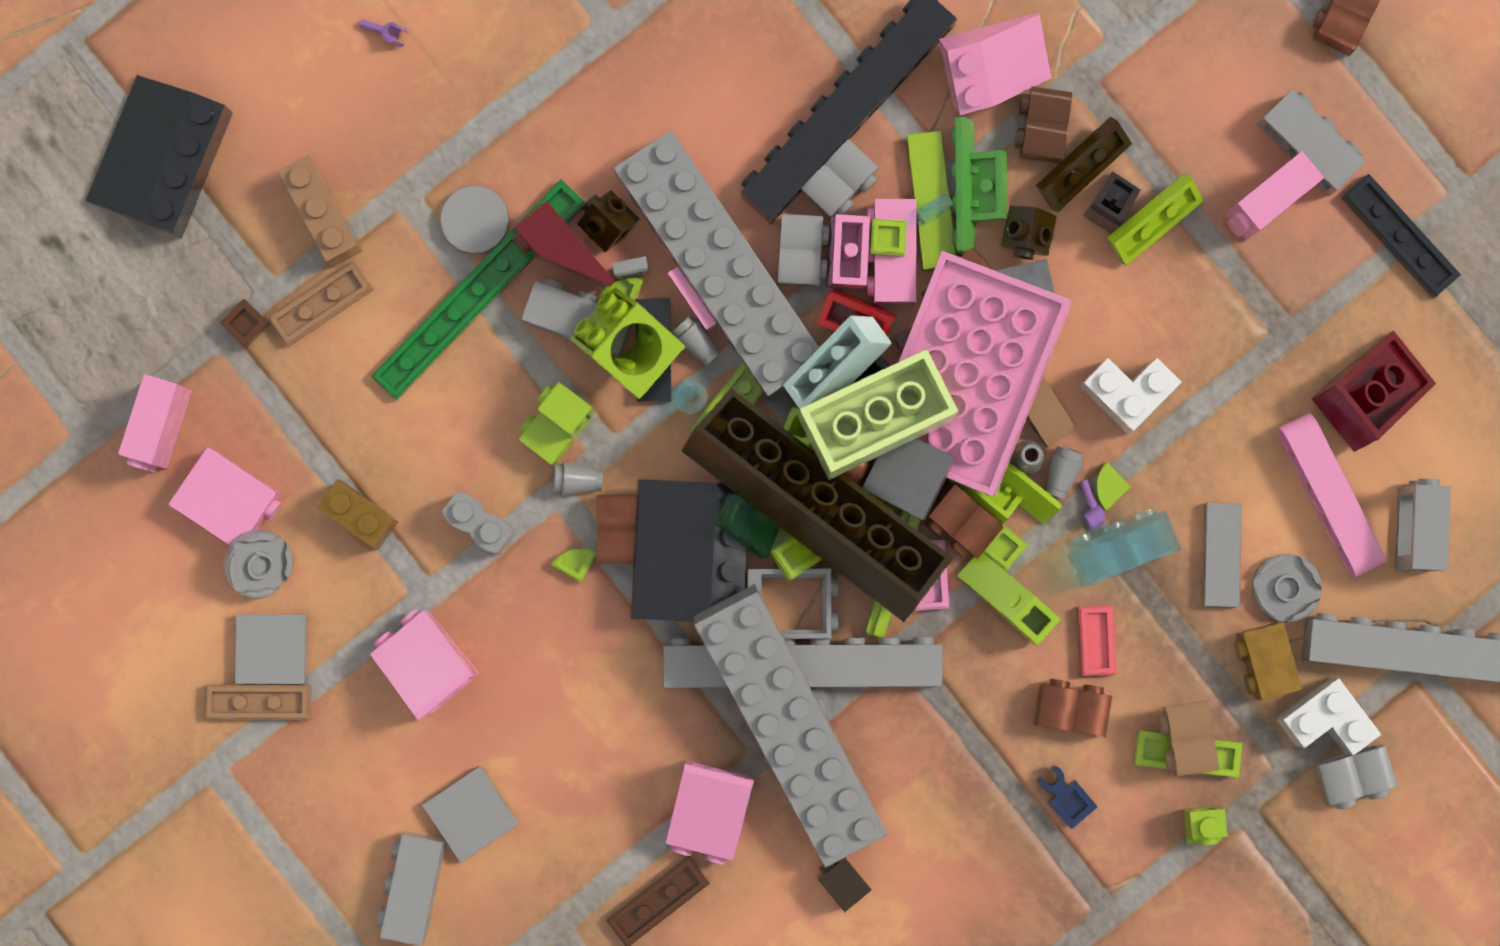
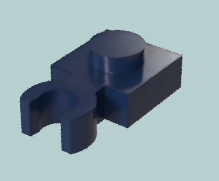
[1037,765,1098,829]

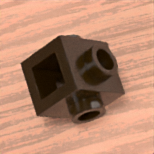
[577,190,640,253]
[1001,206,1057,260]

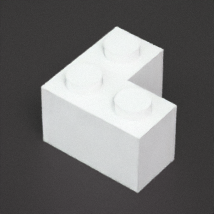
[1079,358,1181,434]
[1275,677,1381,755]

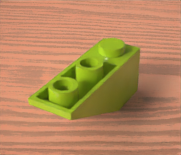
[957,553,1061,645]

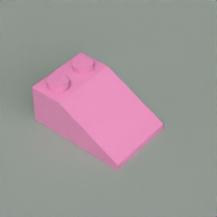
[939,12,1051,115]

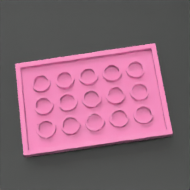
[898,251,1073,497]

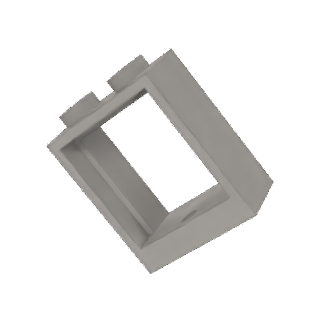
[1395,479,1451,572]
[748,569,838,639]

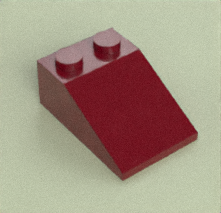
[511,201,615,287]
[1311,330,1436,452]

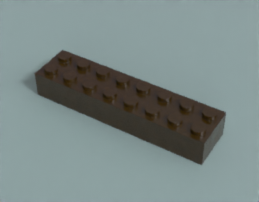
[681,388,953,622]

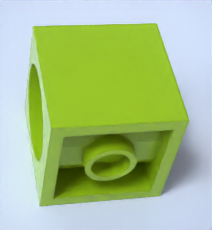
[570,287,686,399]

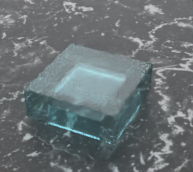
[916,193,953,227]

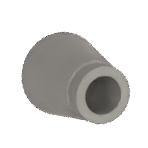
[670,315,720,366]
[1010,440,1044,475]
[1046,446,1084,499]
[552,461,603,496]

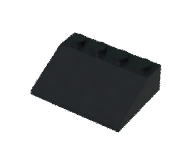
[85,75,233,239]
[630,479,749,622]

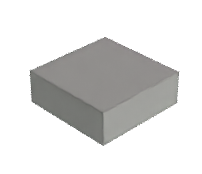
[612,256,649,280]

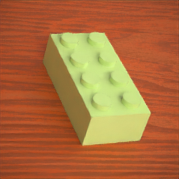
[798,349,959,480]

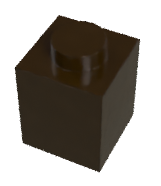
[817,857,871,912]

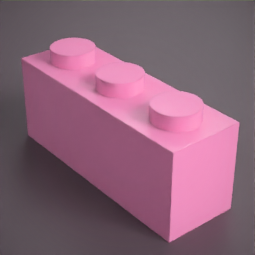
[867,199,916,306]

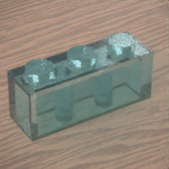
[1065,508,1181,588]

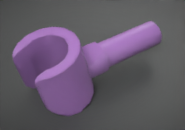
[360,19,409,47]
[1080,480,1105,530]

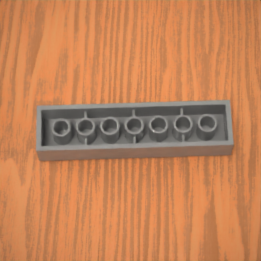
[614,130,819,400]
[693,584,887,867]

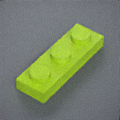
[1107,173,1204,266]
[1133,730,1243,778]

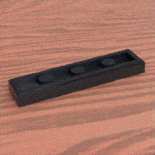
[1341,174,1461,299]

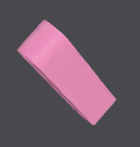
[1277,413,1386,579]

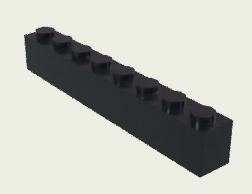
[741,0,957,224]

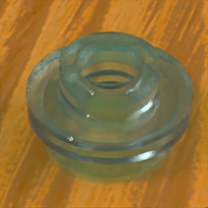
[673,380,707,414]

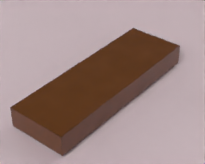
[606,856,710,946]

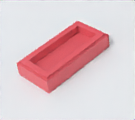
[1077,605,1117,676]

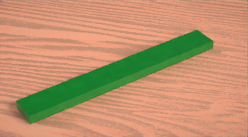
[371,179,586,401]

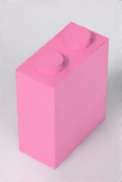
[1225,151,1324,241]
[118,374,192,472]
[169,447,283,545]

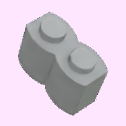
[801,139,878,219]
[778,214,829,287]
[442,492,516,554]
[1314,744,1397,809]

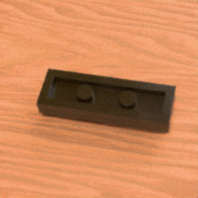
[1035,117,1132,213]

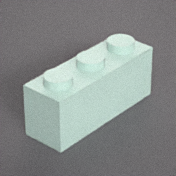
[783,316,892,409]

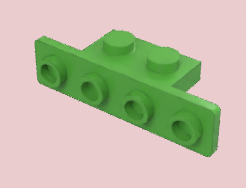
[951,116,1007,255]

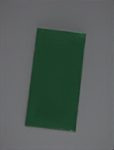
[715,494,780,558]

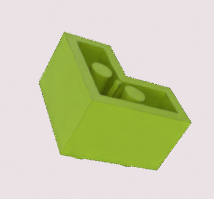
[519,382,596,467]

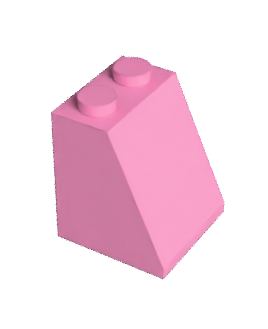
[370,609,480,720]
[665,760,754,864]

